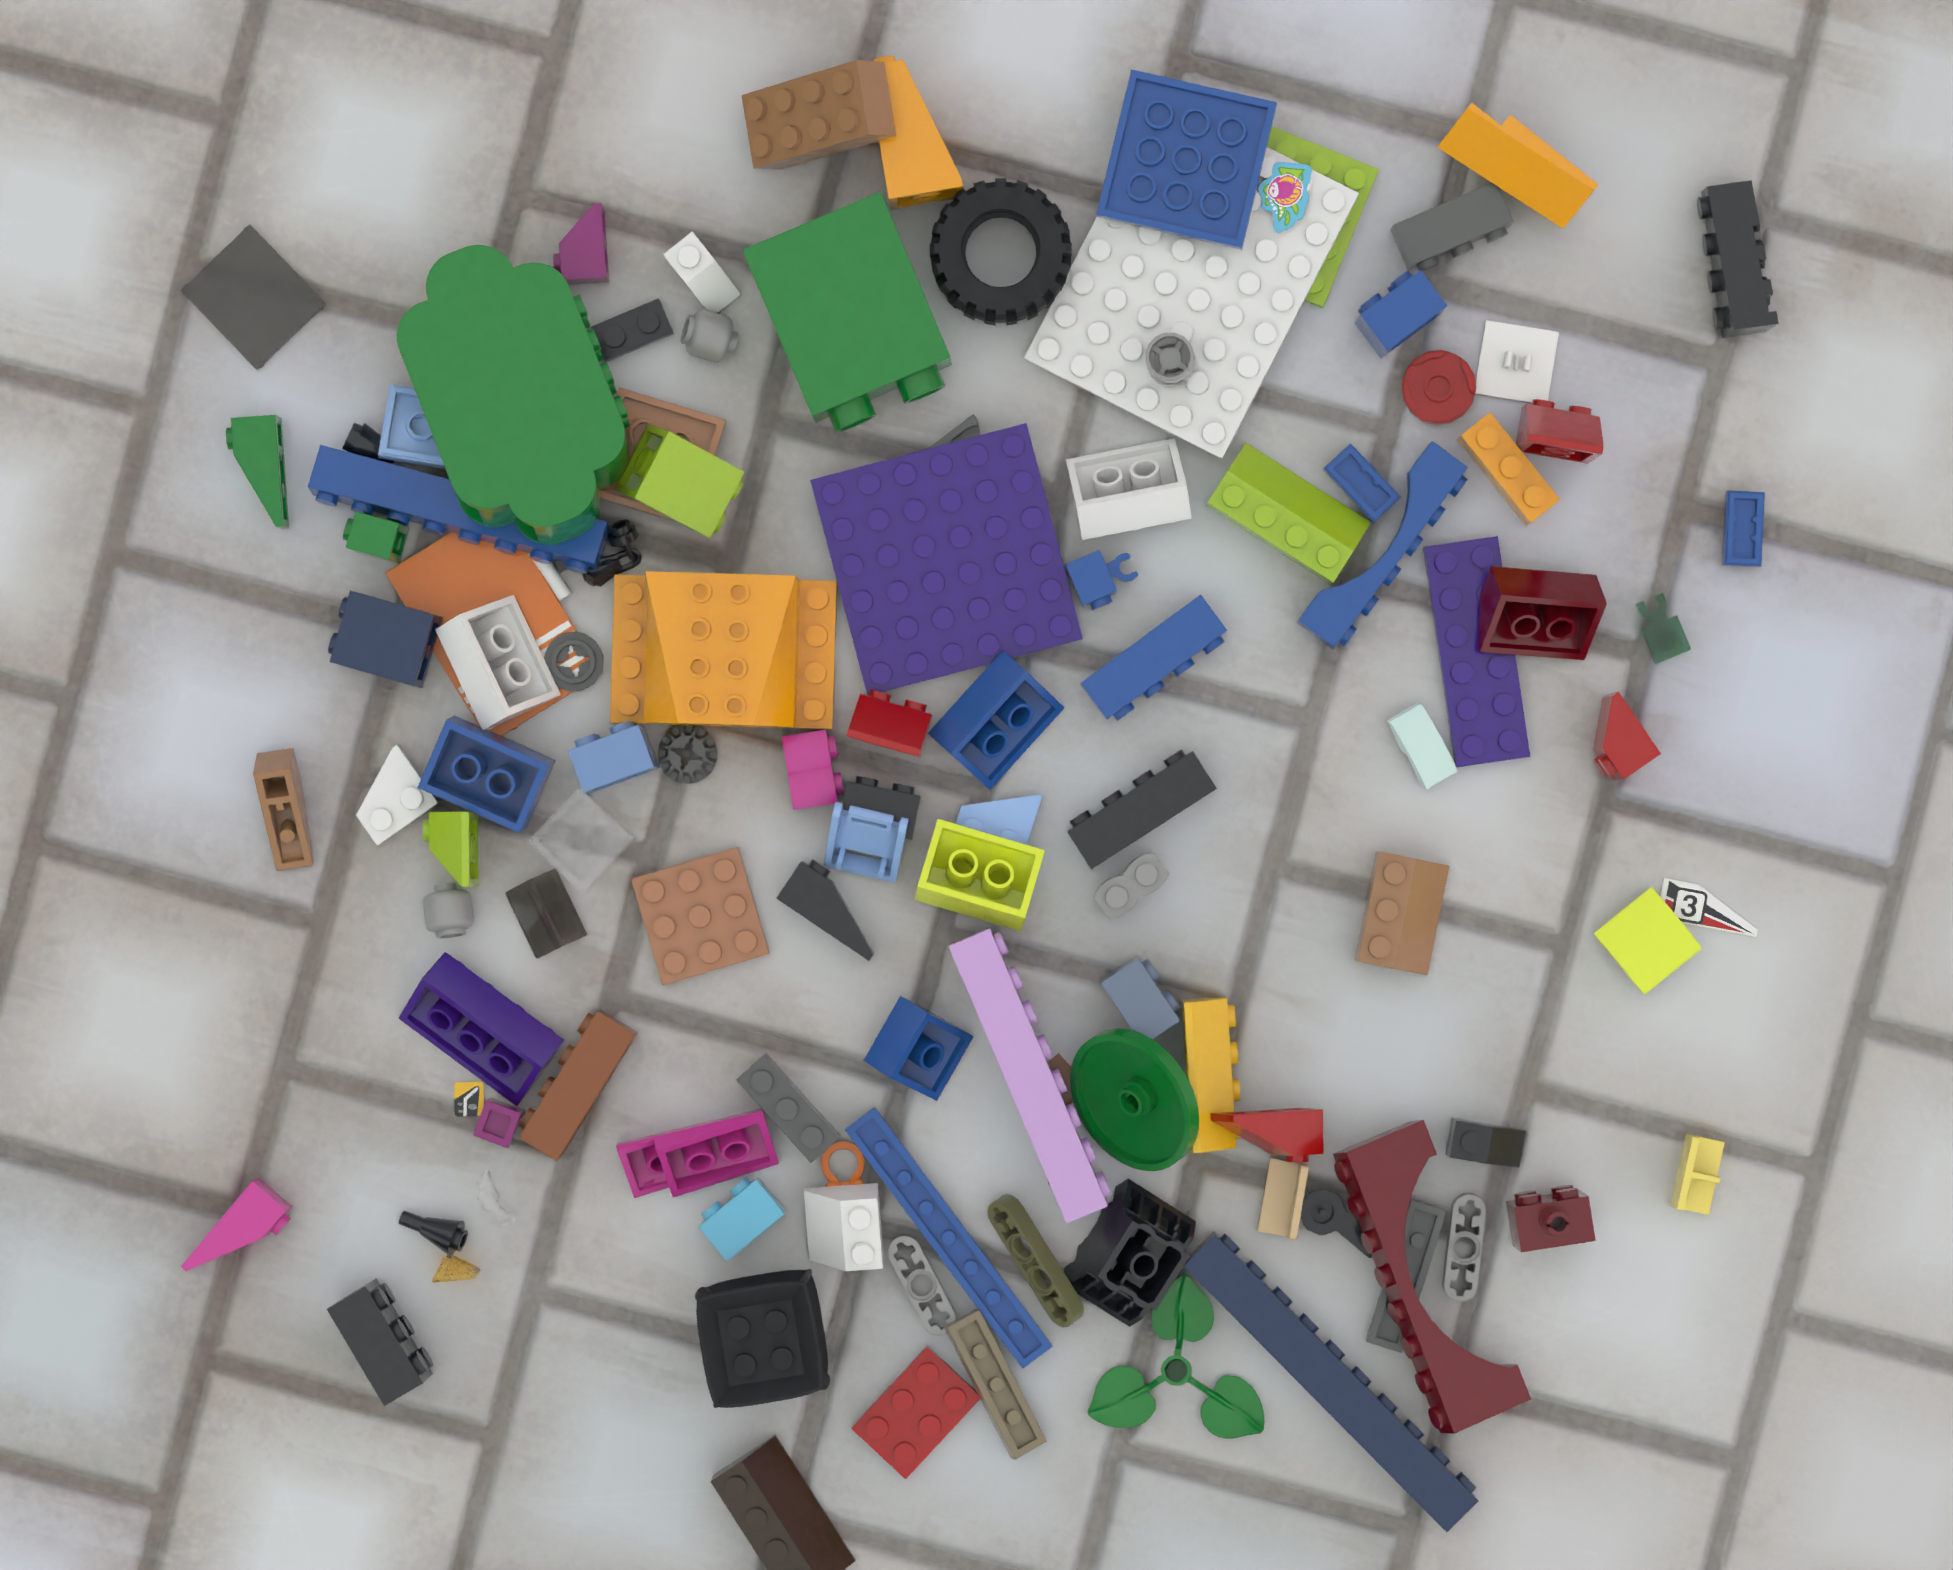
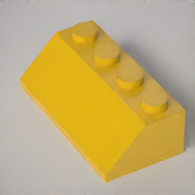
[1181,997,1242,1153]

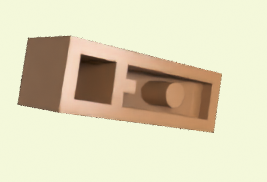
[253,748,314,871]

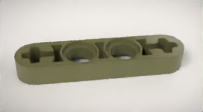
[987,1194,1084,1327]

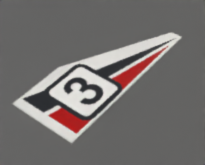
[1660,878,1758,937]

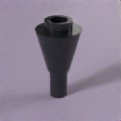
[399,1211,468,1256]

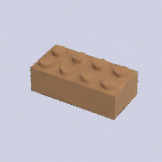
[741,60,896,170]

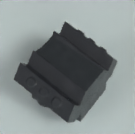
[1064,1179,1196,1327]

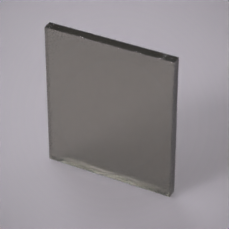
[180,224,327,371]

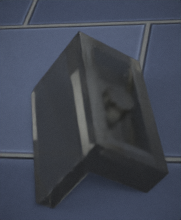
[506,868,588,959]

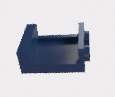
[328,590,443,688]

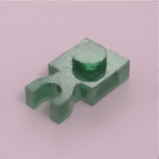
[1635,593,1691,664]

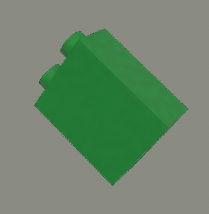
[742,191,952,433]

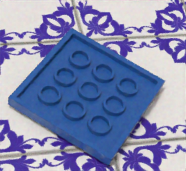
[1096,69,1277,250]

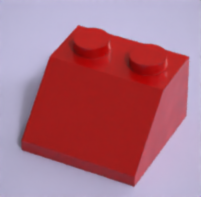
[846,689,933,758]
[1593,692,1661,780]

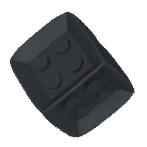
[695,1269,830,1408]

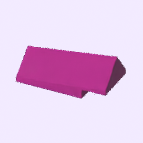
[616,1109,779,1198]

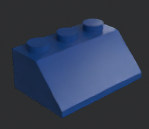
[928,651,1065,790]

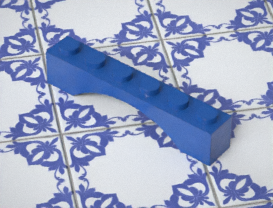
[1297,441,1468,649]

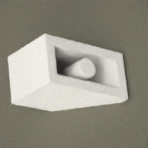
[663,232,741,313]

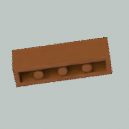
[519,1009,638,1161]

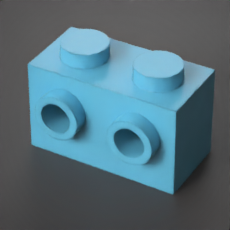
[699,1177,786,1262]

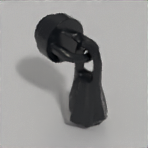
[582,519,642,587]

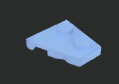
[955,795,1043,845]

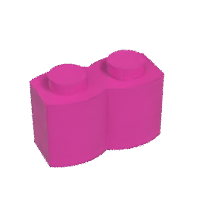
[782,729,844,810]

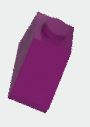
[553,203,609,285]

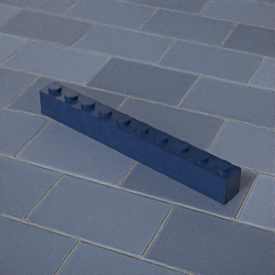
[1184,1231,1479,1532]

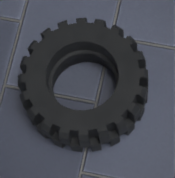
[930,178,1072,326]

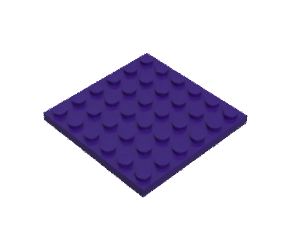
[810,423,1083,696]

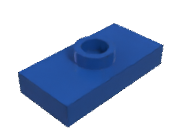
[1323,443,1401,523]
[1722,490,1765,567]

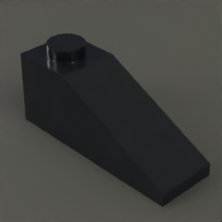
[776,859,874,961]

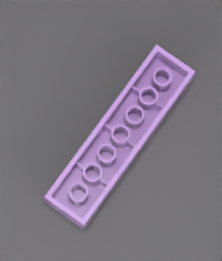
[948,927,1112,1224]

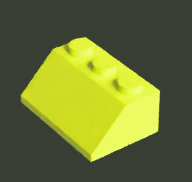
[914,819,1045,931]

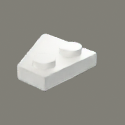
[356,745,439,846]

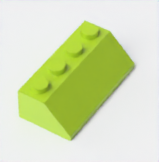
[1206,443,1371,585]

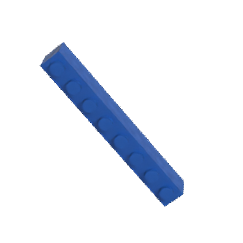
[308,445,609,574]

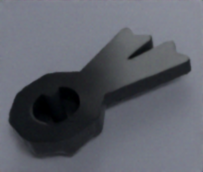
[1300,1188,1372,1258]

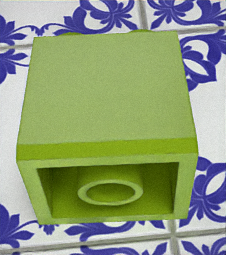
[614,423,745,538]

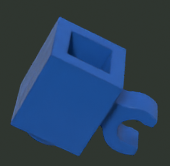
[1065,550,1138,610]

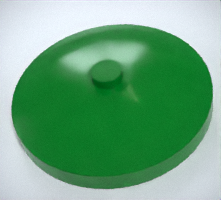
[1070,1028,1199,1171]

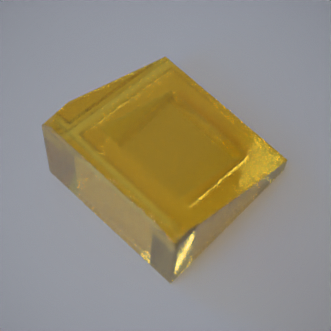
[432,1254,481,1283]

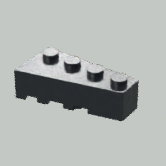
[1697,180,1779,338]

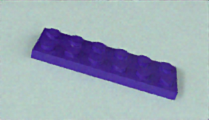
[1423,536,1530,768]

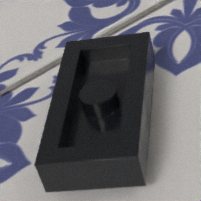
[590,298,674,362]

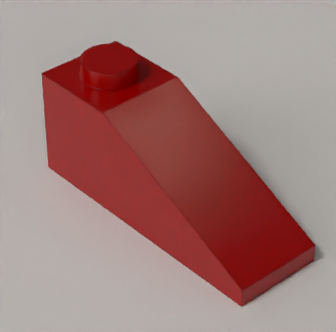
[1211,1108,1324,1162]

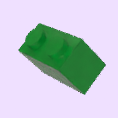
[343,511,409,564]

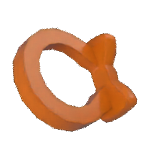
[821,1141,865,1187]

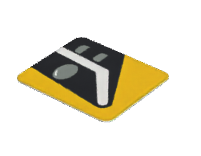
[454,1081,484,1117]

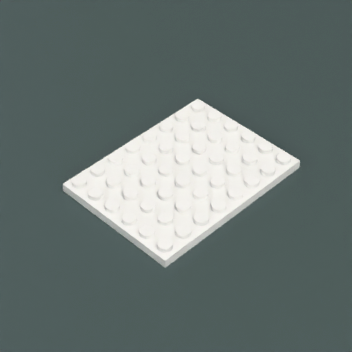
[1024,147,1359,460]

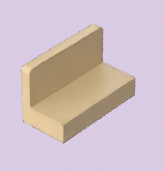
[1257,1157,1309,1240]

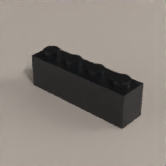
[1067,749,1217,869]

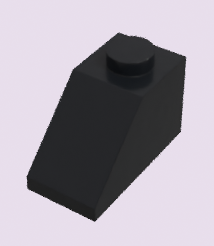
[1445,1117,1526,1167]

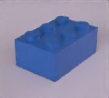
[417,715,556,833]

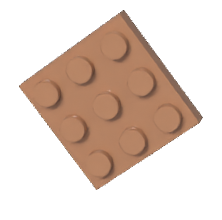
[599,387,727,521]
[631,847,770,986]

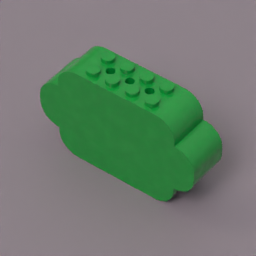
[397,245,630,545]

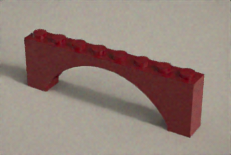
[1333,1120,1531,1434]

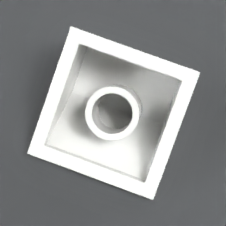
[804,1183,883,1271]

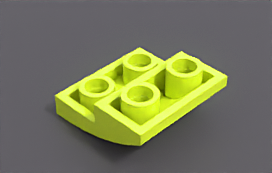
[1594,887,1702,995]

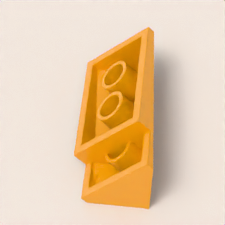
[1437,103,1599,229]

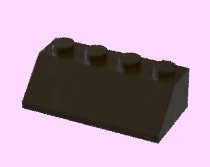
[710,1435,856,1570]

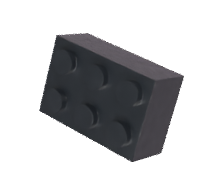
[327,1278,433,1406]

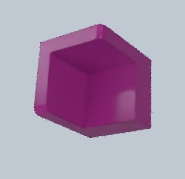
[473,1098,525,1148]

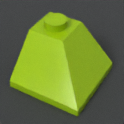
[423,812,479,887]

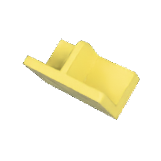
[1670,1133,1725,1215]

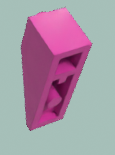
[181,1178,293,1271]

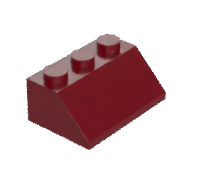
[1478,566,1607,660]

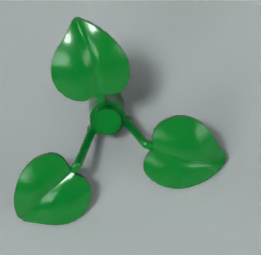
[1088,1275,1265,1439]

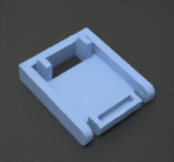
[823,802,909,883]

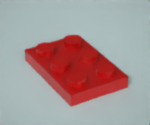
[851,1345,980,1479]

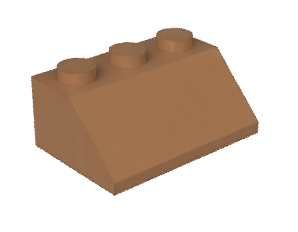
[1354,851,1449,975]

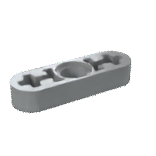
[1442,1193,1486,1302]
[888,1234,956,1336]

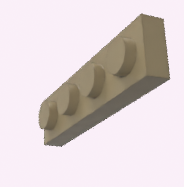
[944,1309,1047,1460]

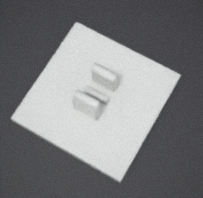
[1475,320,1559,403]

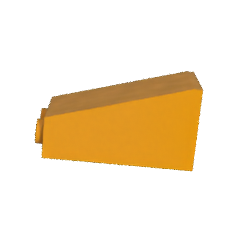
[873,56,963,210]

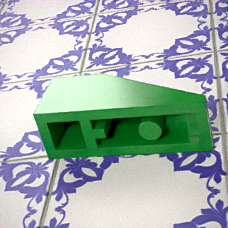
[226,415,289,529]

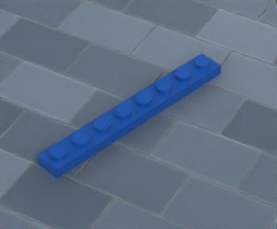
[845,1107,1053,1368]

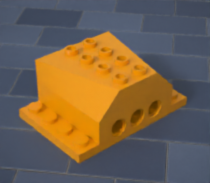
[610,571,837,730]

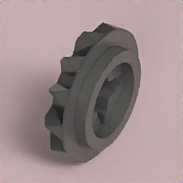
[544,632,603,691]
[658,725,717,784]

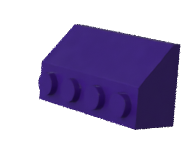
[398,952,564,1106]

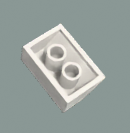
[1066,438,1192,540]
[435,595,561,730]

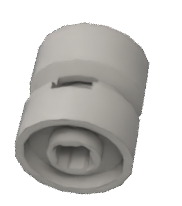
[1146,332,1195,387]

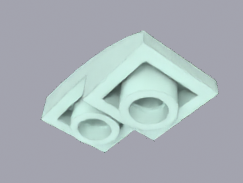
[1387,702,1458,789]

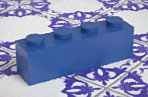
[1080,594,1227,721]

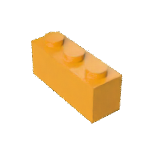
[1457,412,1560,526]

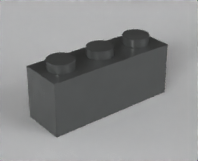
[1390,183,1514,272]
[736,1053,840,1163]

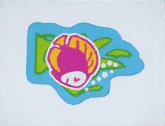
[1258,162,1312,233]

